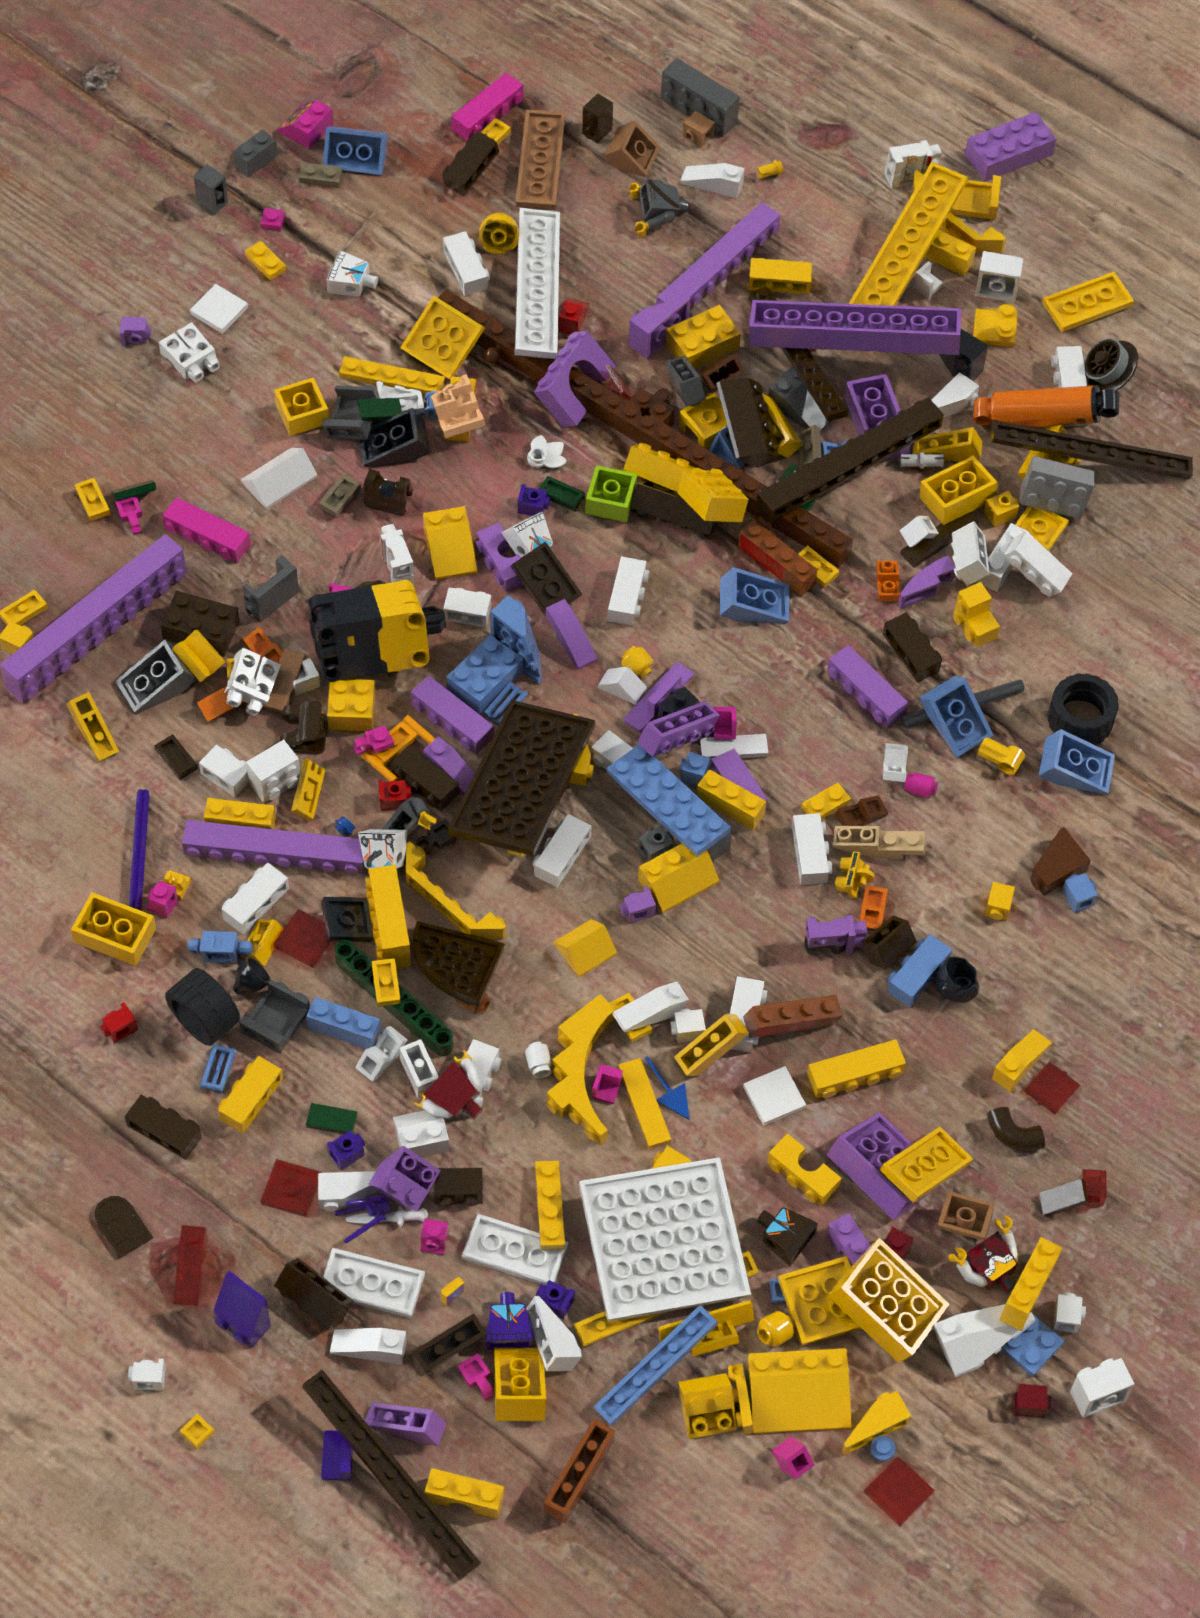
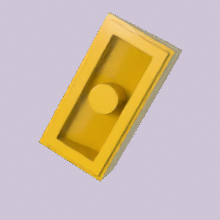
[239,918,284,966]

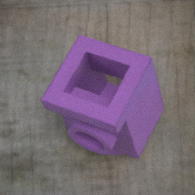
[120,317,152,346]
[619,886,656,924]

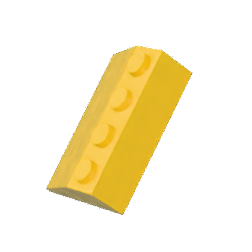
[828,1238,949,1363]
[747,1348,852,1434]

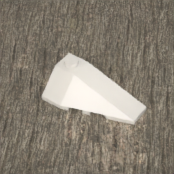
[934,1304,1036,1377]

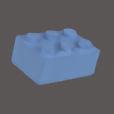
[447,635,523,715]

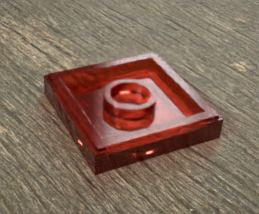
[274,909,332,968]
[261,1159,322,1217]
[864,1456,935,1527]

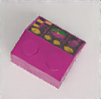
[278,100,333,150]

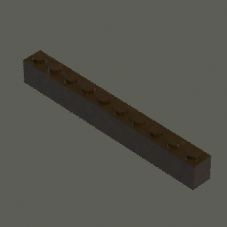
[756,397,944,523]

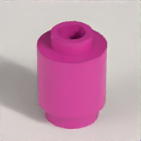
[904,772,938,799]

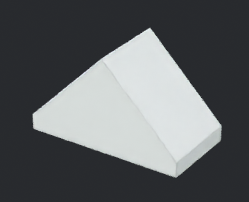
[598,666,647,705]

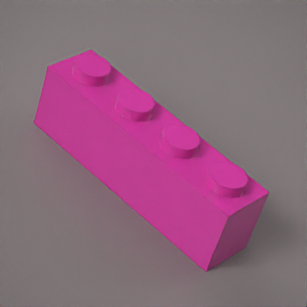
[451,73,524,140]
[162,497,251,563]

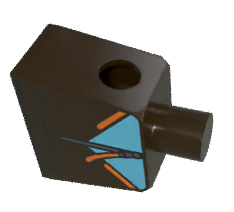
[757,1208,818,1267]

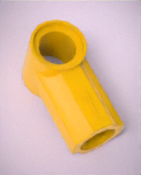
[977,737,1025,775]

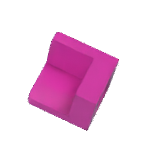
[713,707,737,739]
[592,1064,623,1104]

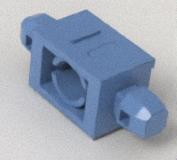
[187,931,253,963]

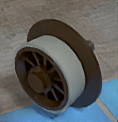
[1084,338,1138,391]

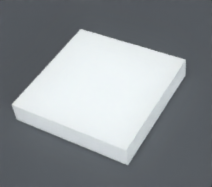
[190,284,248,334]
[743,1066,806,1126]

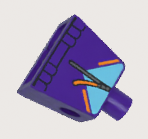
[486,1292,533,1351]

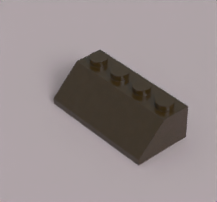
[716,378,779,468]
[630,479,719,536]

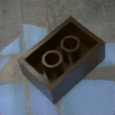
[160,591,240,657]

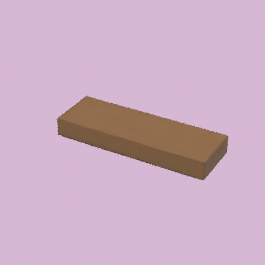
[263,648,306,713]

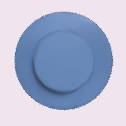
[870,1436,895,1461]

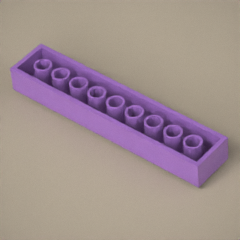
[749,300,962,355]
[0,534,187,703]

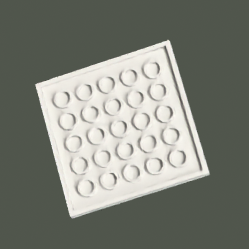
[579,1157,751,1322]

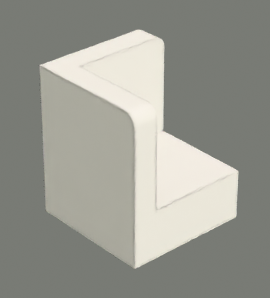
[913,261,943,299]
[900,516,939,547]
[293,658,320,696]

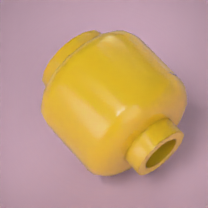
[621,646,653,679]
[757,1311,794,1347]

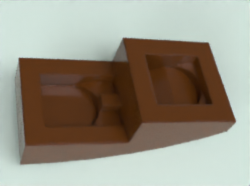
[836,795,889,826]

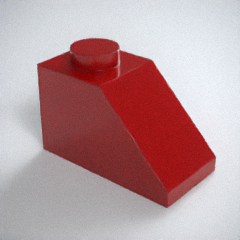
[558,298,589,335]

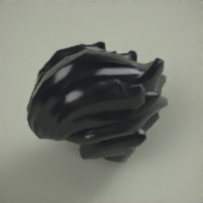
[933,956,980,1003]

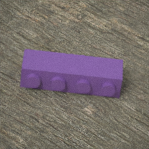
[827,645,908,728]
[411,675,494,754]

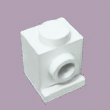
[128,1359,166,1391]

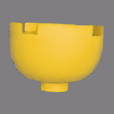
[479,212,519,255]

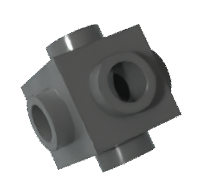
[638,825,675,862]

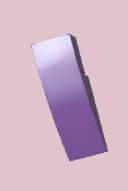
[898,556,955,609]
[546,599,597,670]

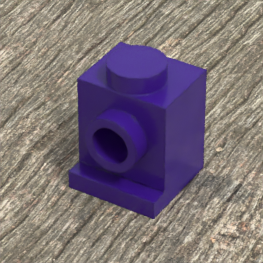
[518,484,550,516]
[327,1130,365,1170]
[536,1280,575,1320]

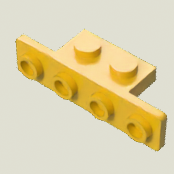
[658,1300,754,1357]

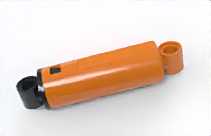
[973,385,1120,427]

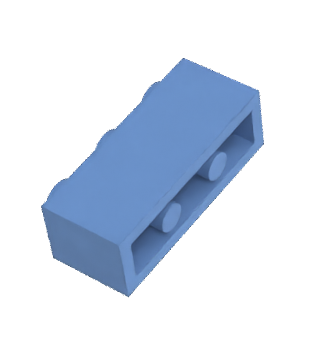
[887,934,952,1007]
[306,997,381,1049]

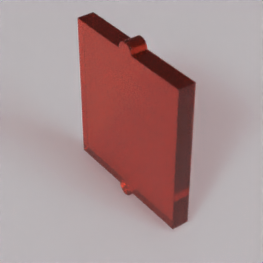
[606,364,633,401]
[1024,1062,1080,1114]

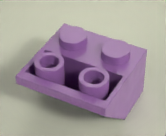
[368,1146,441,1212]

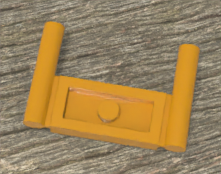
[361,715,436,782]

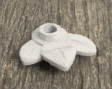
[527,435,567,469]

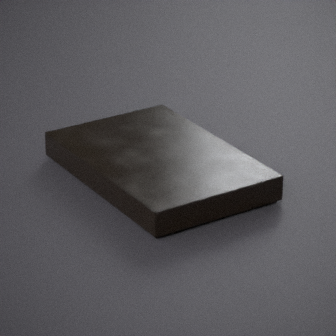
[510,541,583,616]

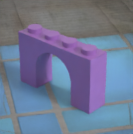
[534,331,616,428]

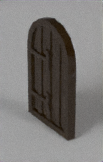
[95,1196,153,1258]

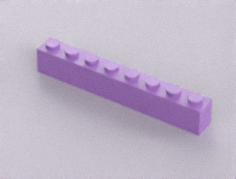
[656,202,781,308]
[182,820,365,875]

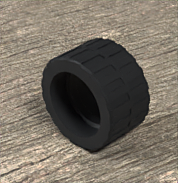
[1048,673,1119,746]
[165,968,240,1046]

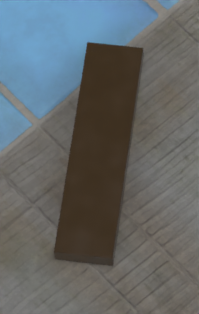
[900,512,979,568]

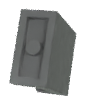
[322,385,379,440]
[243,555,299,622]
[239,980,310,1054]

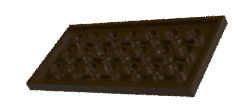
[448,700,595,856]

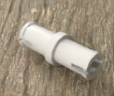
[901,452,943,469]

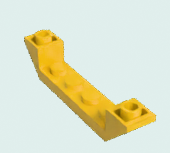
[912,170,1006,253]
[406,841,506,939]

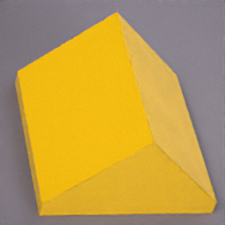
[553,919,617,978]

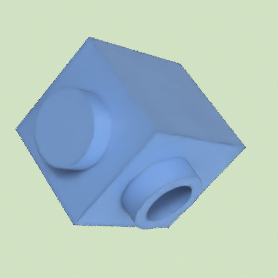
[679,752,710,788]
[1062,873,1098,913]

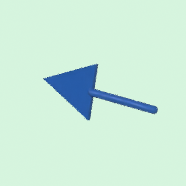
[645,1056,690,1120]

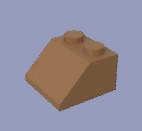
[605,120,660,177]
[937,1191,995,1241]

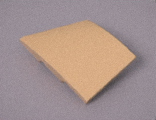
[431,374,486,438]

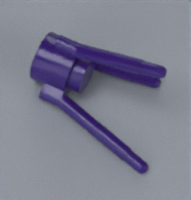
[335,1195,390,1243]

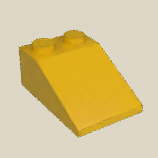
[423,506,478,580]
[494,1348,546,1421]

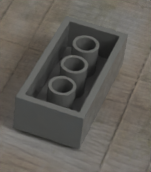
[661,58,740,137]

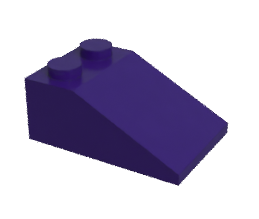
[213,1271,271,1348]

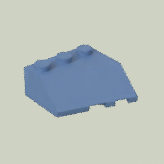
[490,595,542,684]

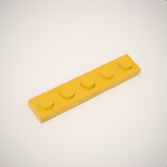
[339,356,445,395]

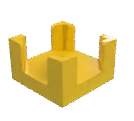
[679,392,727,450]

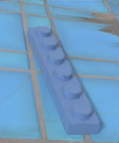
[594,1305,718,1427]

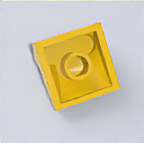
[973,304,1017,348]

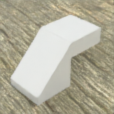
[883,743,908,782]
[355,1026,407,1082]

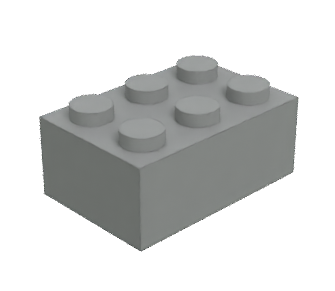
[1020,456,1094,519]

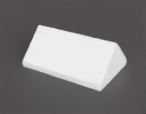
[241,447,317,509]

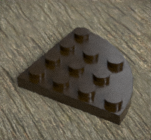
[412,921,505,1007]

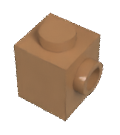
[683,111,715,147]

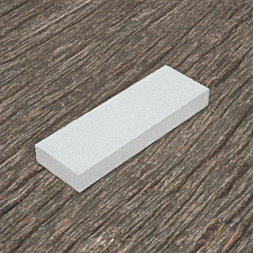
[700,734,768,760]

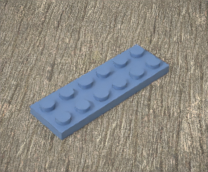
[606,744,731,857]

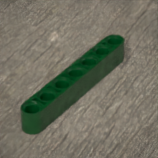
[334,940,454,1056]

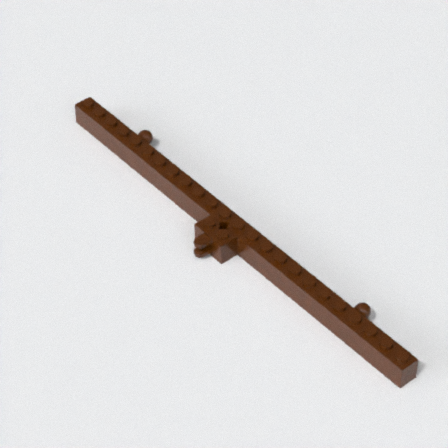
[438,289,853,568]

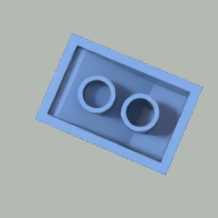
[720,567,789,623]
[919,676,993,757]
[1039,729,1115,795]

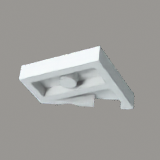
[376,381,424,414]

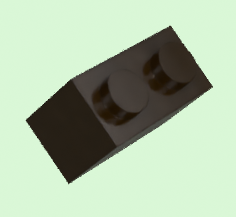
[582,93,613,143]
[862,915,917,969]
[434,1168,483,1207]

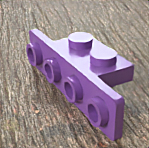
[623,662,694,732]

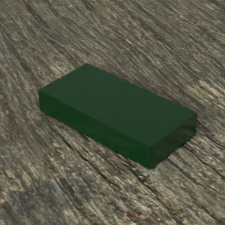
[357,398,402,421]
[539,476,585,512]
[111,480,157,501]
[306,1103,358,1134]

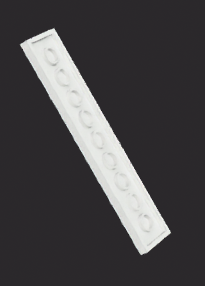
[515,208,560,359]

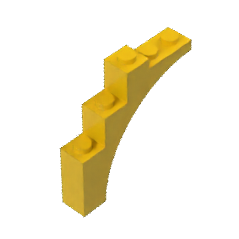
[546,994,616,1145]

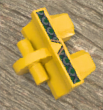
[835,852,875,899]

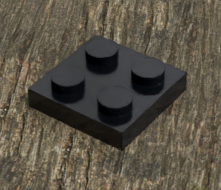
[321,897,374,942]

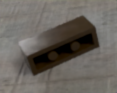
[442,130,499,197]
[883,612,942,683]
[392,744,459,811]
[125,1095,202,1160]
[274,1258,354,1329]
[408,1313,487,1377]

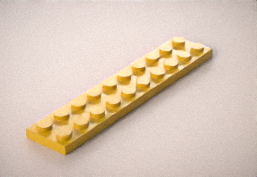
[849,162,968,306]

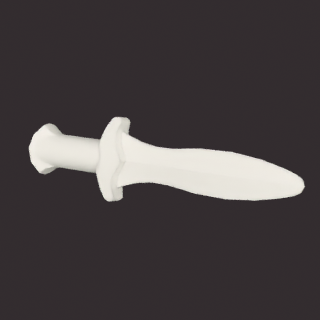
[346,1206,428,1227]

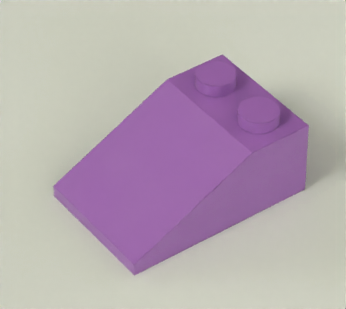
[629,296,690,359]

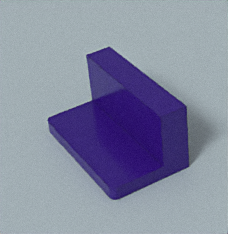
[321,1430,353,1481]

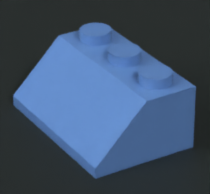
[323,126,389,175]

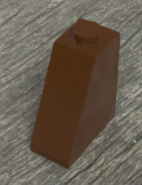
[699,353,745,393]
[1031,827,1091,896]

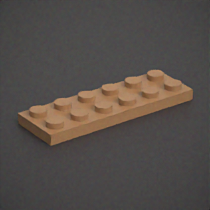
[516,109,566,210]

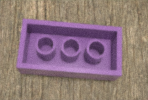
[965,112,1056,182]
[844,374,911,460]

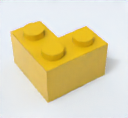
[953,582,1000,648]

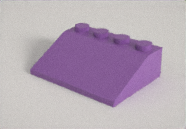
[827,1112,931,1220]

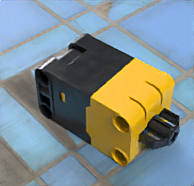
[308,580,446,682]

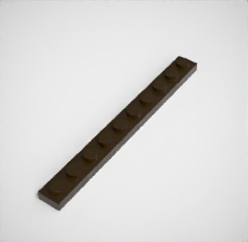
[749,287,848,422]
[991,420,1193,479]
[302,1369,481,1581]

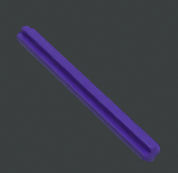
[129,789,150,910]

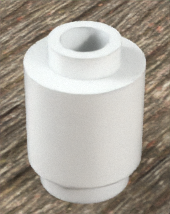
[525,1042,553,1078]

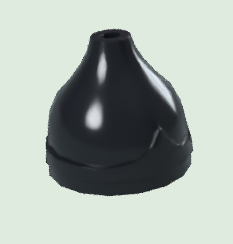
[233,957,271,994]

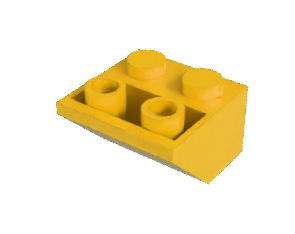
[678,1373,737,1439]

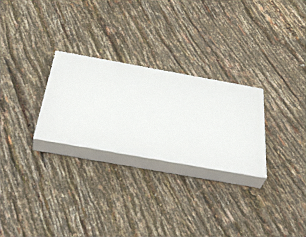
[462,1213,568,1285]
[323,1248,425,1318]

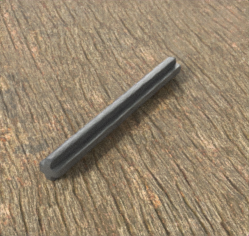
[902,679,1025,727]

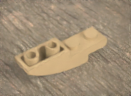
[833,826,926,859]

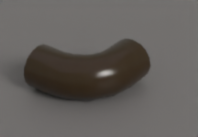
[987,1107,1045,1151]

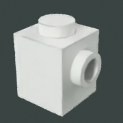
[670,1009,706,1043]
[1053,1293,1086,1333]

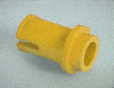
[757,160,784,180]

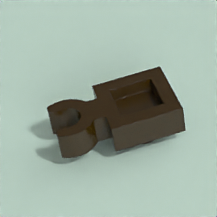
[416,818,458,855]

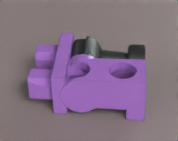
[804,915,867,955]

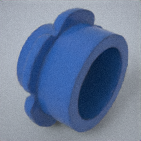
[335,816,355,836]

